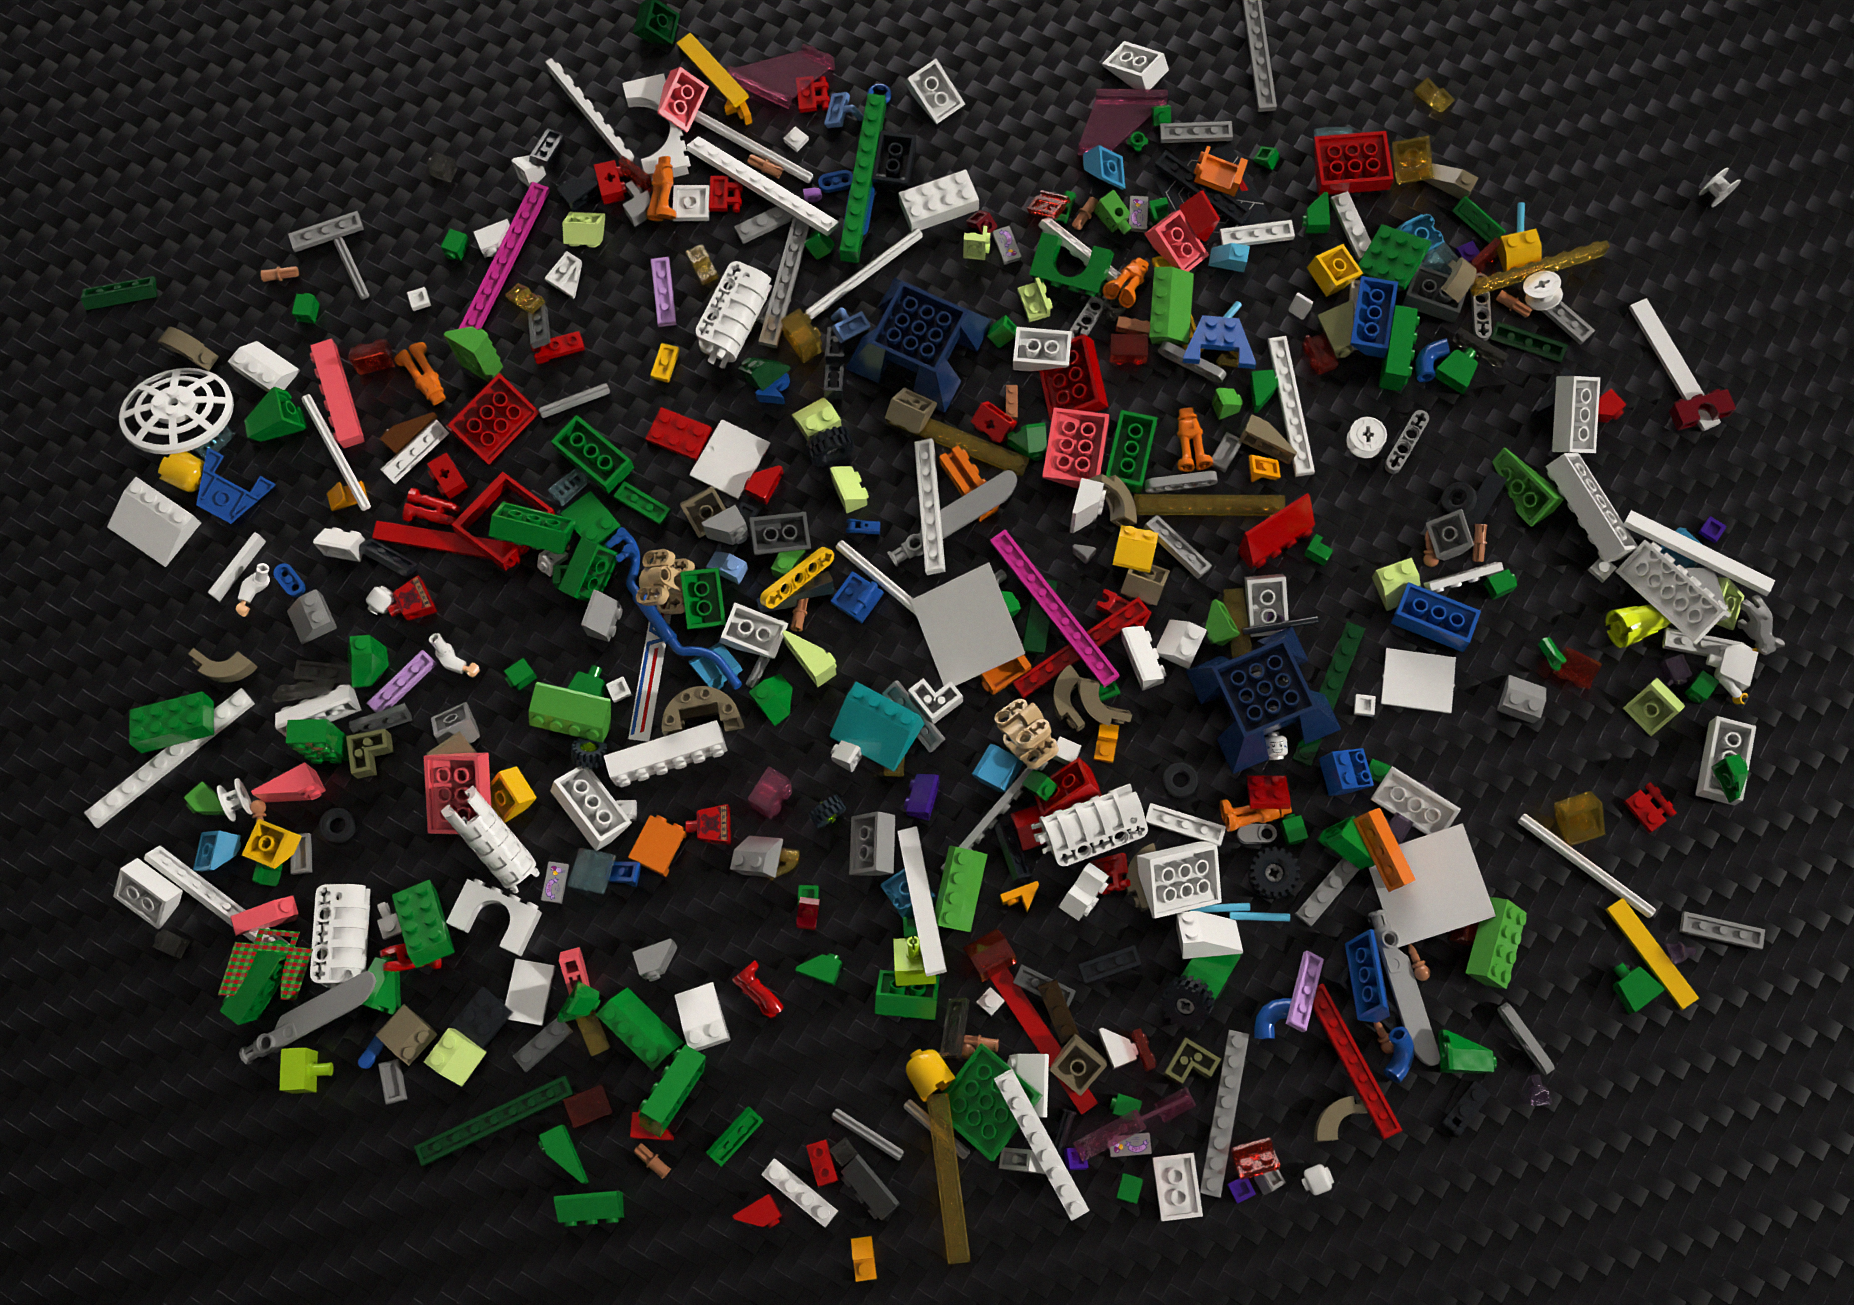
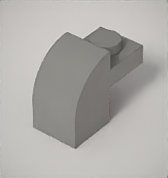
[623,180,651,227]

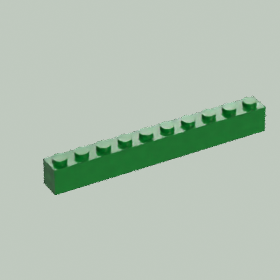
[840,94,886,263]

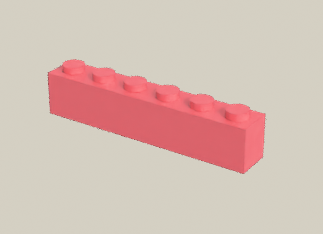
[310,339,365,449]

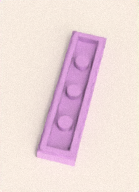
[651,257,677,327]
[367,650,437,712]
[1286,951,1324,1032]

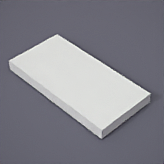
[1370,766,1461,835]

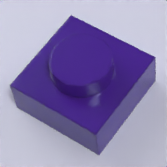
[1455,241,1482,263]
[1698,516,1727,543]
[1063,1147,1089,1171]
[1227,1175,1256,1204]

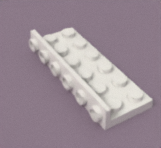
[1615,540,1731,644]

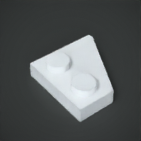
[545,251,582,299]

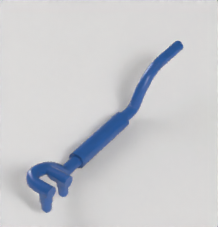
[605,527,742,689]

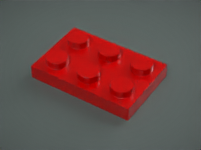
[645,407,712,461]

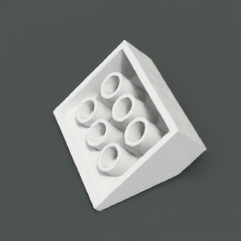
[107,477,201,567]
[1137,841,1222,918]

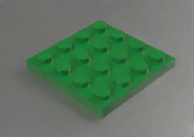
[932,1043,1043,1161]

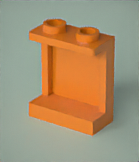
[1193,146,1248,197]
[979,655,1031,695]
[628,815,687,877]

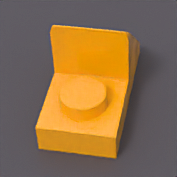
[725,100,752,125]
[1249,455,1281,482]
[327,481,368,511]
[1094,723,1119,764]
[1000,881,1039,912]
[851,1236,877,1282]

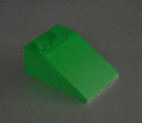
[560,491,621,547]
[1179,953,1242,999]

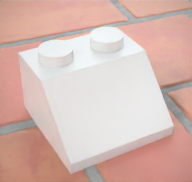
[313,527,366,562]
[1156,620,1207,669]

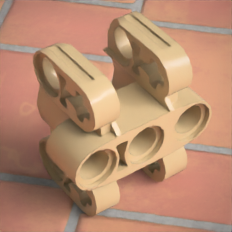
[636,549,695,615]
[995,699,1059,769]

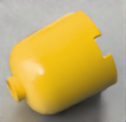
[158,451,205,492]
[906,1049,956,1102]

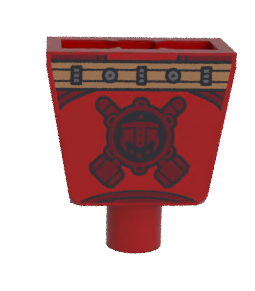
[387,575,437,620]
[686,804,731,845]

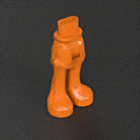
[646,156,677,221]
[1102,258,1149,308]
[394,342,446,405]
[1177,408,1213,472]
[1220,799,1292,832]

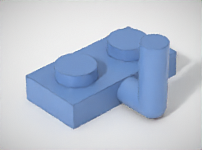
[824,92,864,128]
[831,308,871,343]

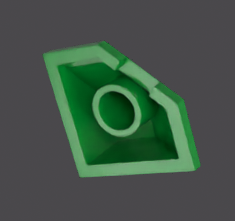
[1007,423,1047,461]
[749,674,793,727]
[1711,754,1749,803]
[557,981,600,1023]

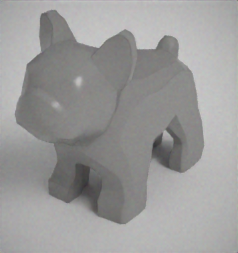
[1738,595,1785,655]

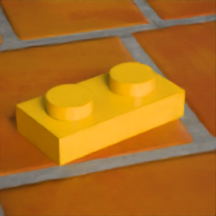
[650,343,680,383]

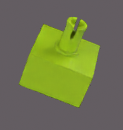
[893,936,936,986]
[280,1048,333,1094]

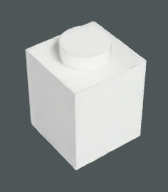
[1052,737,1081,765]

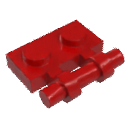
[796,76,830,113]
[709,176,743,213]
[1624,782,1677,833]
[1090,853,1131,895]

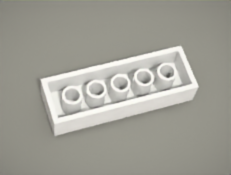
[1545,453,1638,562]
[604,720,728,787]

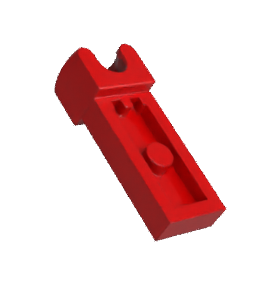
[530,331,585,364]
[1096,589,1152,627]

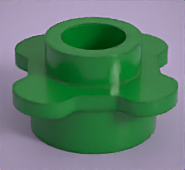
[1127,131,1148,151]

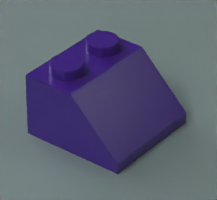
[904,774,939,821]

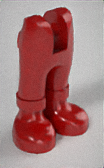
[403,488,461,525]
[380,943,442,972]
[732,961,783,1018]

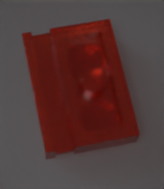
[618,156,653,193]
[1027,190,1071,220]
[1471,238,1501,273]
[1131,1028,1156,1072]
[563,1084,613,1128]

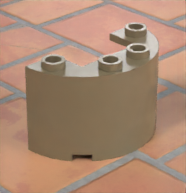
[662,686,744,736]

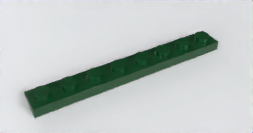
[1292,621,1366,767]
[414,1076,574,1166]

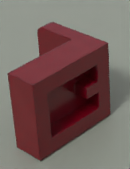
[966,210,997,235]
[796,897,820,930]

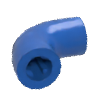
[1415,338,1450,382]
[1254,998,1292,1039]
[1383,1027,1414,1083]

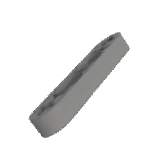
[1470,273,1492,342]
[1070,283,1111,339]
[1158,341,1226,383]
[1385,410,1429,474]
[1144,471,1218,493]
[1497,1002,1555,1075]

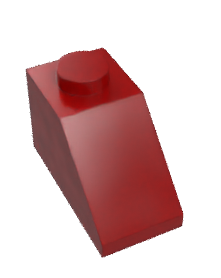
[1598,389,1627,422]
[744,465,784,505]
[630,1109,674,1141]
[733,1194,782,1229]

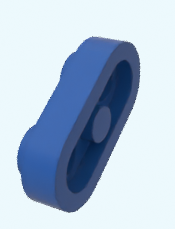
[818,170,853,193]
[274,563,305,597]

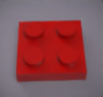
[1246,776,1291,809]

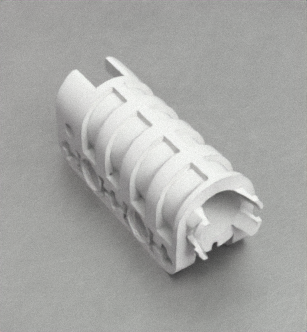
[696,261,772,368]
[1031,784,1148,866]
[441,785,540,893]
[310,884,370,989]

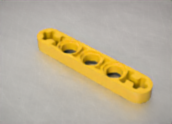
[760,547,834,608]

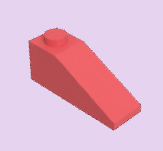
[230,896,299,936]
[559,947,593,1011]

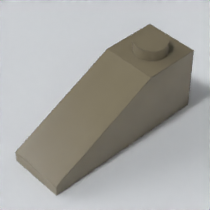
[1418,162,1478,200]
[1239,415,1297,464]

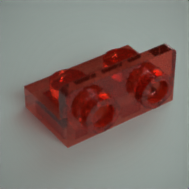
[1302,333,1339,375]
[1553,646,1602,689]
[1231,1137,1280,1180]

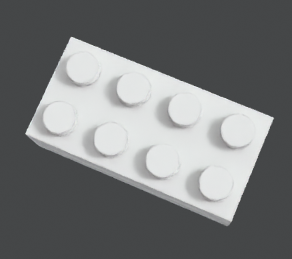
[899,170,979,232]
[1696,716,1756,806]

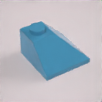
[1083,145,1125,190]
[193,831,241,872]

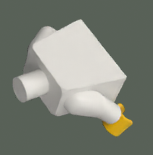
[1706,643,1758,704]

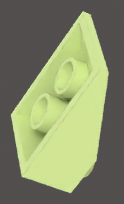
[782,630,837,687]

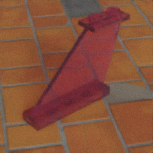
[726,44,835,109]
[1078,89,1168,155]
[1073,1087,1196,1162]

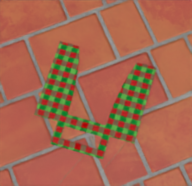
[218,928,313,1000]

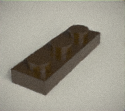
[1038,979,1080,1043]

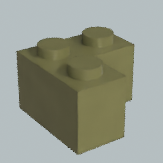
[346,729,393,779]
[1163,1037,1221,1086]

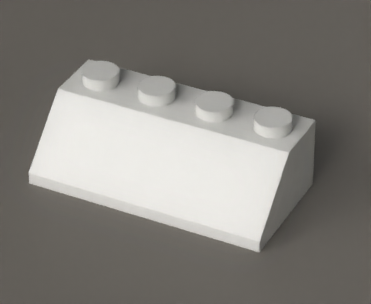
[1552,376,1600,453]
[275,685,361,736]
[551,766,632,851]

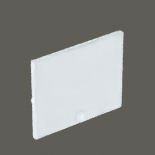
[689,420,770,500]
[1381,648,1456,714]

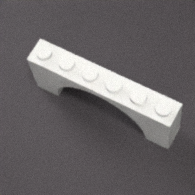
[622,73,691,184]

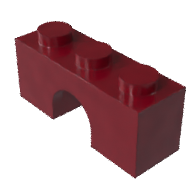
[1669,389,1736,431]

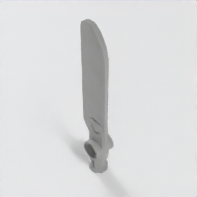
[887,470,1017,567]
[1368,909,1440,1066]
[239,971,376,1064]

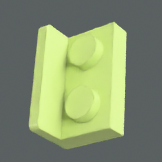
[963,226,990,260]
[1017,277,1053,322]

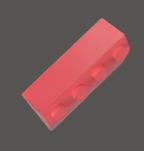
[1042,408,1109,489]
[424,753,491,834]

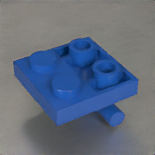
[831,571,884,623]

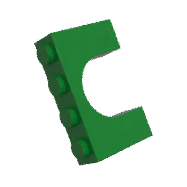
[1029,232,1114,297]

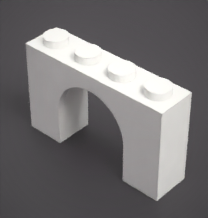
[446,879,542,956]

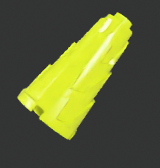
[1606,604,1671,648]

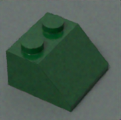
[633,0,680,46]
[738,357,791,391]

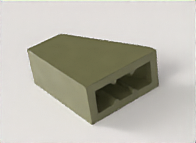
[1318,300,1355,359]

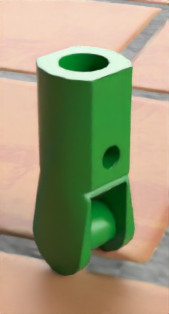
[1055,190,1076,224]
[1538,637,1566,671]

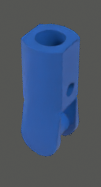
[846,519,880,535]
[358,1035,385,1069]

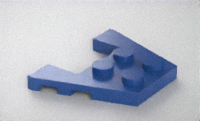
[1182,315,1256,369]
[196,448,276,524]

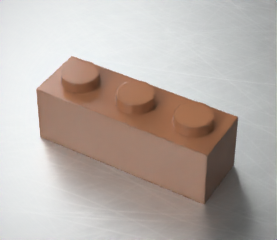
[1116,316,1150,338]
[1006,385,1018,421]

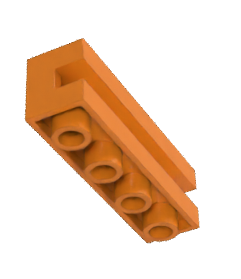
[939,445,999,522]
[1353,808,1416,892]

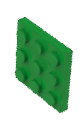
[1358,224,1432,290]

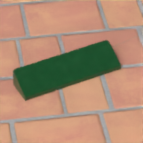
[81,276,157,310]
[1490,321,1568,362]
[1022,579,1057,655]

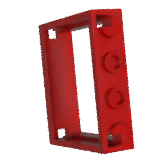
[452,472,555,571]

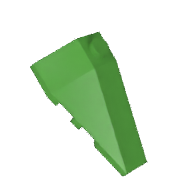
[1492,448,1565,526]

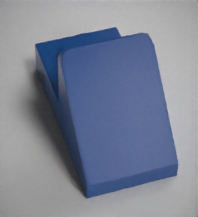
[755,373,790,404]
[606,861,641,887]

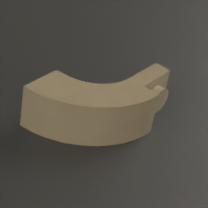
[1441,256,1477,302]
[158,327,219,371]
[1089,474,1137,527]
[189,648,257,682]
[1053,665,1085,732]
[1077,677,1132,726]
[1125,843,1156,912]
[1314,1096,1368,1142]

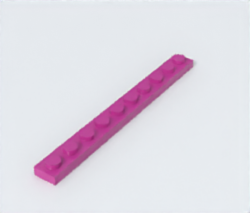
[459,182,550,330]
[990,530,1120,688]

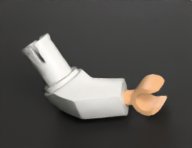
[236,563,270,617]
[429,633,480,677]

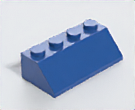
[1350,276,1398,358]
[1391,582,1481,652]
[1345,929,1390,1023]

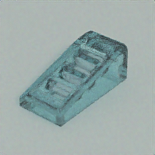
[194,421,235,459]
[548,468,590,506]

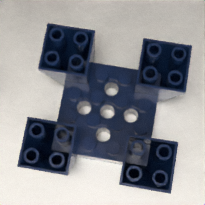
[846,277,993,413]
[1186,627,1341,774]

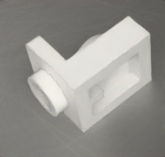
[537,550,568,577]

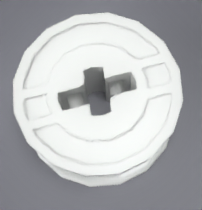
[1699,168,1741,207]
[1523,271,1563,310]
[1346,417,1387,458]
[217,778,252,822]

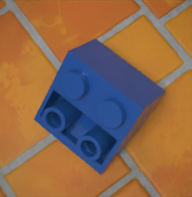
[1319,748,1374,796]

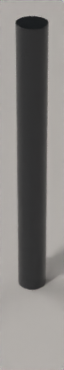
[1242,616,1319,636]

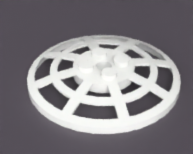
[119,368,234,454]

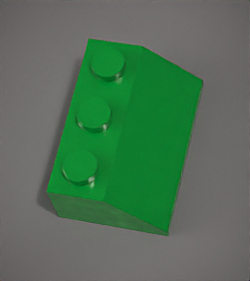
[558,537,619,602]
[680,568,726,629]
[875,970,940,1020]
[554,1191,624,1227]

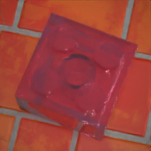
[747,766,792,819]

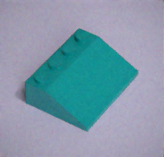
[830,682,925,772]

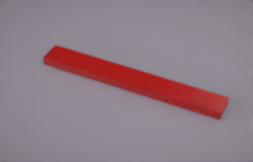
[372,521,521,564]
[1012,597,1150,699]
[990,967,1098,1115]
[1312,983,1402,1140]

